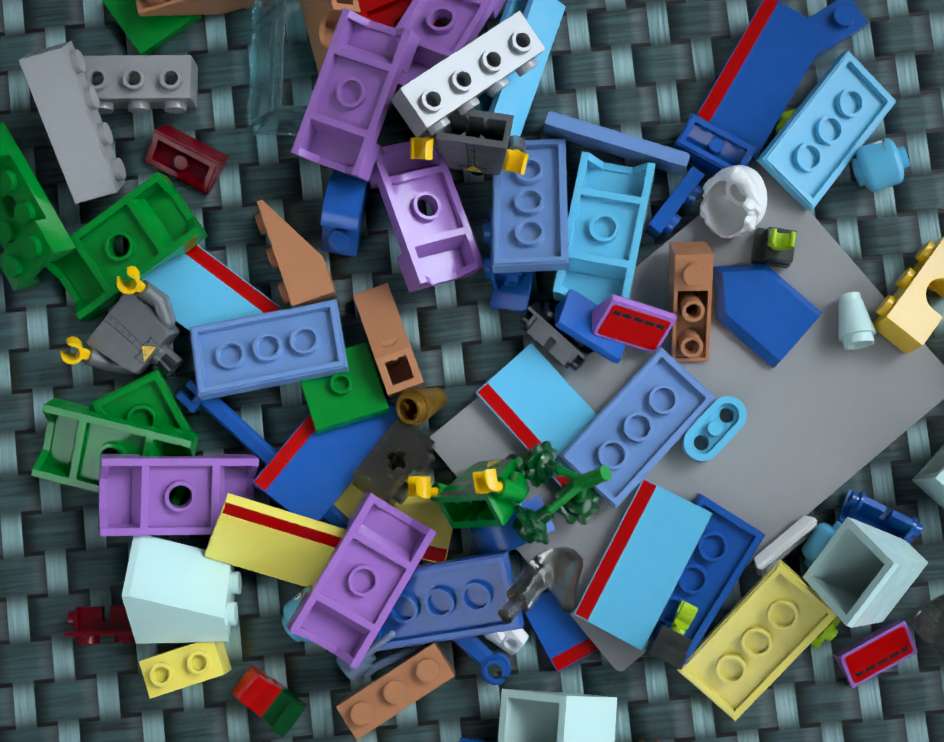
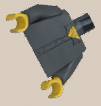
[410,109,529,176]
[60,266,183,376]

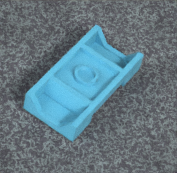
[553,151,655,305]

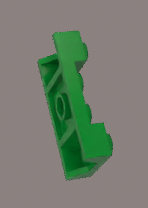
[0,122,76,291]
[45,172,208,322]
[31,398,199,506]

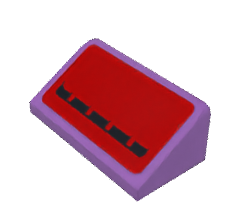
[592,294,677,353]
[832,618,918,689]

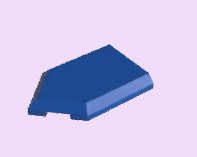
[713,264,822,368]

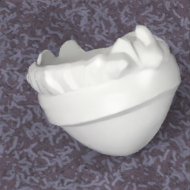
[700,165,767,238]

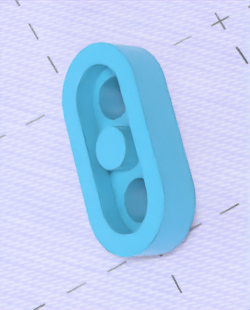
[681,396,747,462]

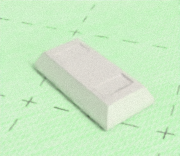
[754,515,817,577]

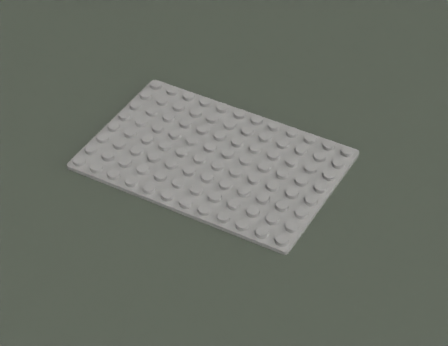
[429,165,944,671]

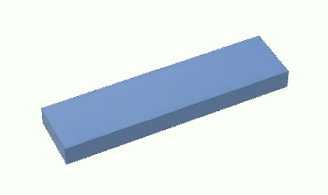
[543,111,690,176]

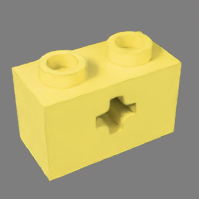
[139,642,232,699]

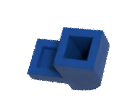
[320,170,370,257]
[470,494,556,554]

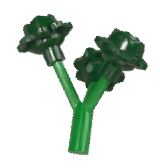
[513,441,612,545]

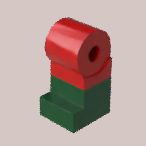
[232,666,308,738]

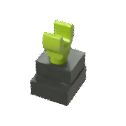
[751,227,797,269]
[645,600,699,669]

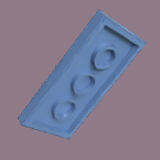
[492,138,569,273]
[189,299,349,401]
[558,347,716,509]

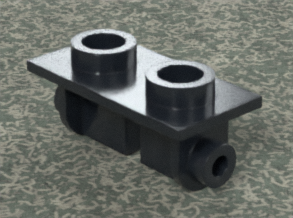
[520,300,595,371]

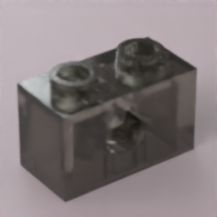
[352,417,436,506]

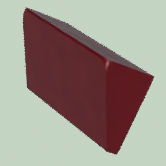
[144,125,228,194]

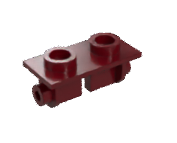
[64,605,136,645]

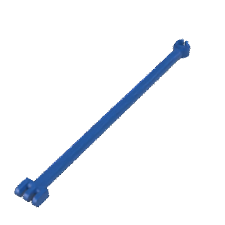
[176,379,512,685]

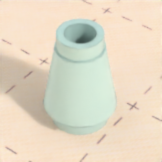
[837,292,877,350]

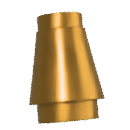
[396,387,447,426]

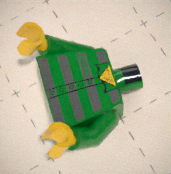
[408,453,529,528]

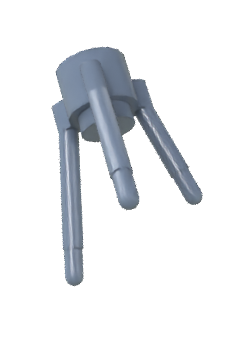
[336,630,425,682]

